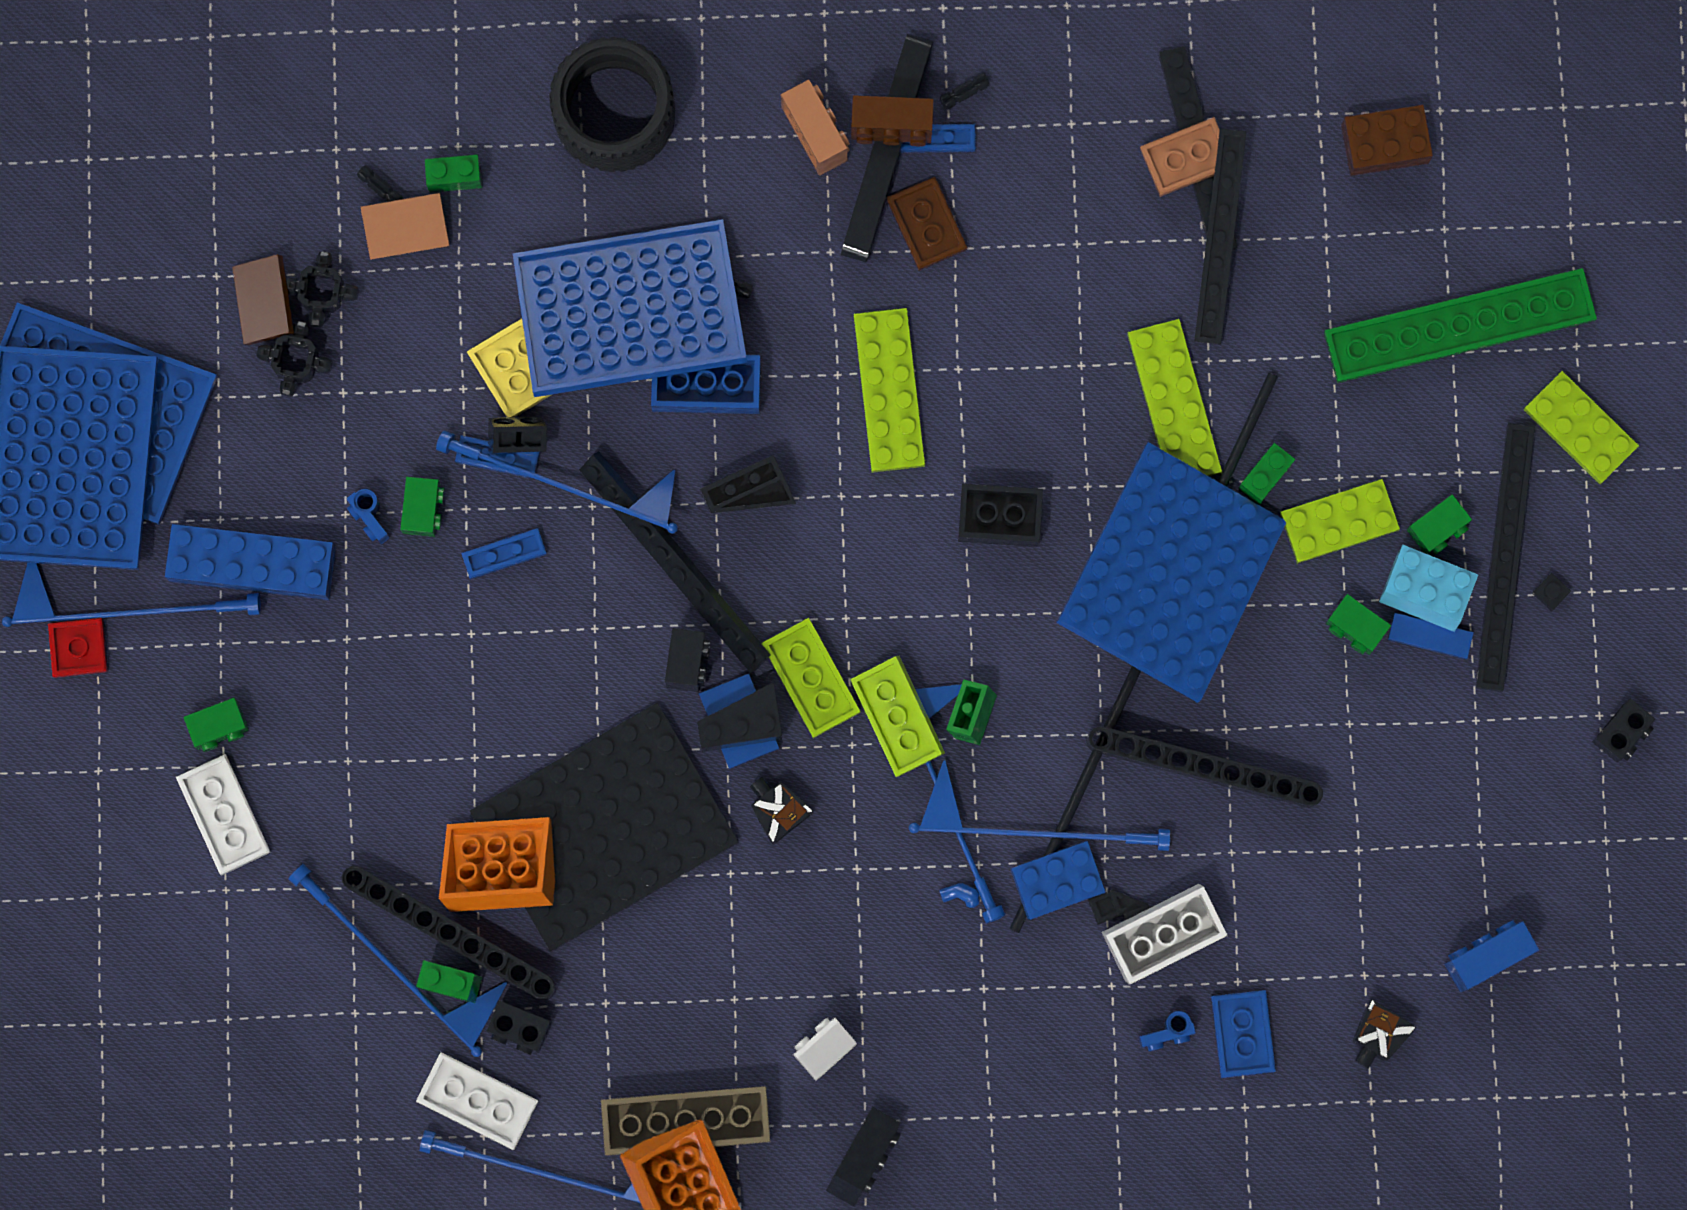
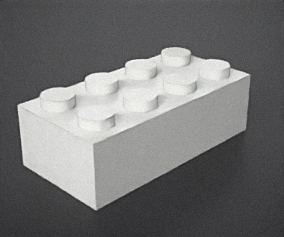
[1102,884,1227,984]

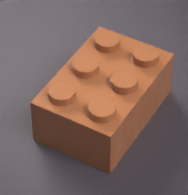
[781,80,849,176]

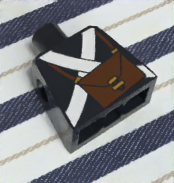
[750,777,813,845]
[1353,999,1416,1069]

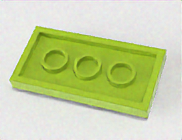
[1523,371,1639,484]
[1280,479,1400,564]
[761,618,861,738]
[850,656,945,777]

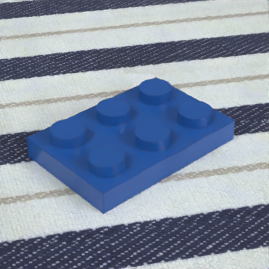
[1010,841,1105,920]

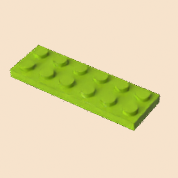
[854,308,925,473]
[1127,319,1222,476]

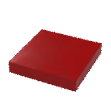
[48,618,108,678]

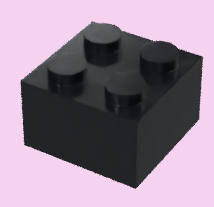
[665,628,711,692]

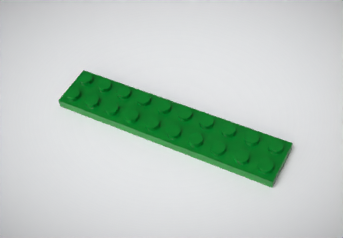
[1324,268,1597,383]

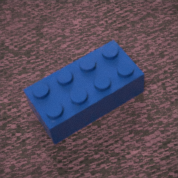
[651,355,761,414]

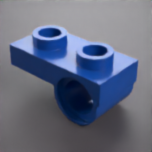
[346,489,390,545]
[1138,1011,1196,1051]

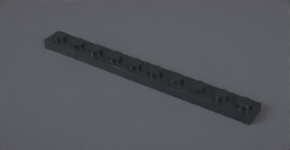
[1475,423,1535,692]
[579,451,771,673]

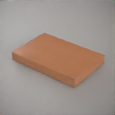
[1140,117,1220,197]
[361,193,449,260]

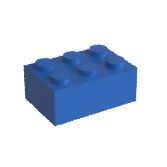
[1444,920,1539,992]

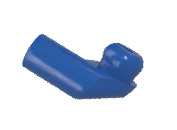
[939,883,980,908]

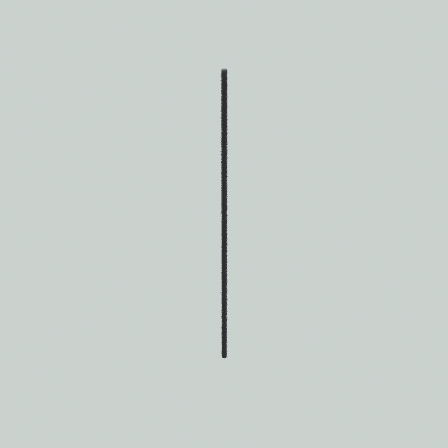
[1009,373,1278,933]

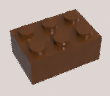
[851,95,933,147]
[1341,105,1433,176]

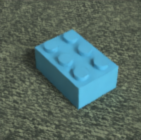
[1379,545,1478,632]

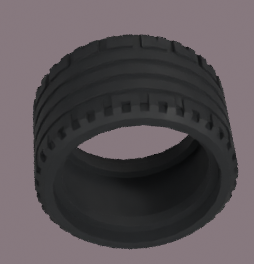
[549,37,675,172]

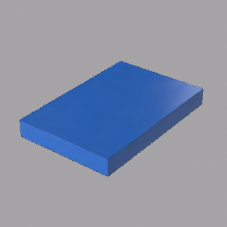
[699,674,779,769]
[1211,990,1276,1078]

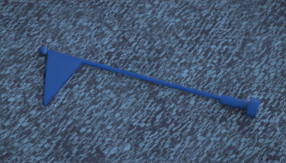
[436,430,678,533]
[2,563,261,627]
[915,684,1006,924]
[909,760,1170,851]
[289,864,507,1057]
[419,1130,641,1203]

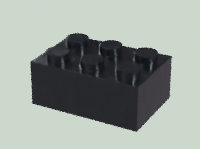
[958,484,1043,547]

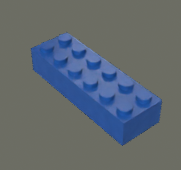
[165,524,336,600]

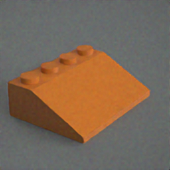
[439,817,555,912]
[620,1119,741,1210]

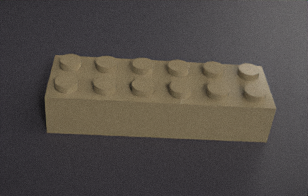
[601,1086,770,1156]

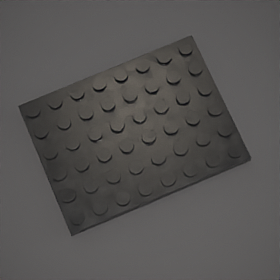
[470,703,739,952]

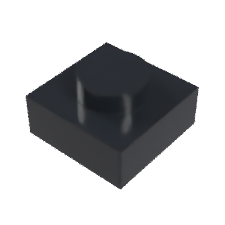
[1532,573,1571,612]

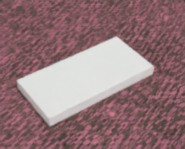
[176,754,271,876]
[416,1052,539,1150]

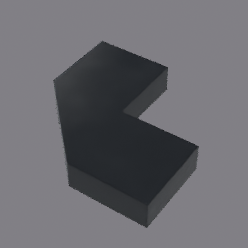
[1088,889,1150,925]

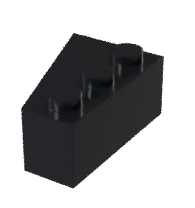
[699,455,796,513]
[697,682,782,752]
[826,1107,901,1207]

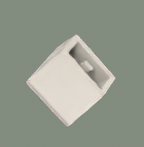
[794,1018,857,1081]

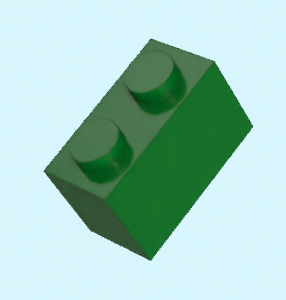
[425,155,482,193]
[1238,443,1295,505]
[400,477,445,537]
[1407,494,1472,555]
[1326,594,1391,655]
[946,679,997,745]
[183,698,249,752]
[416,960,482,1003]

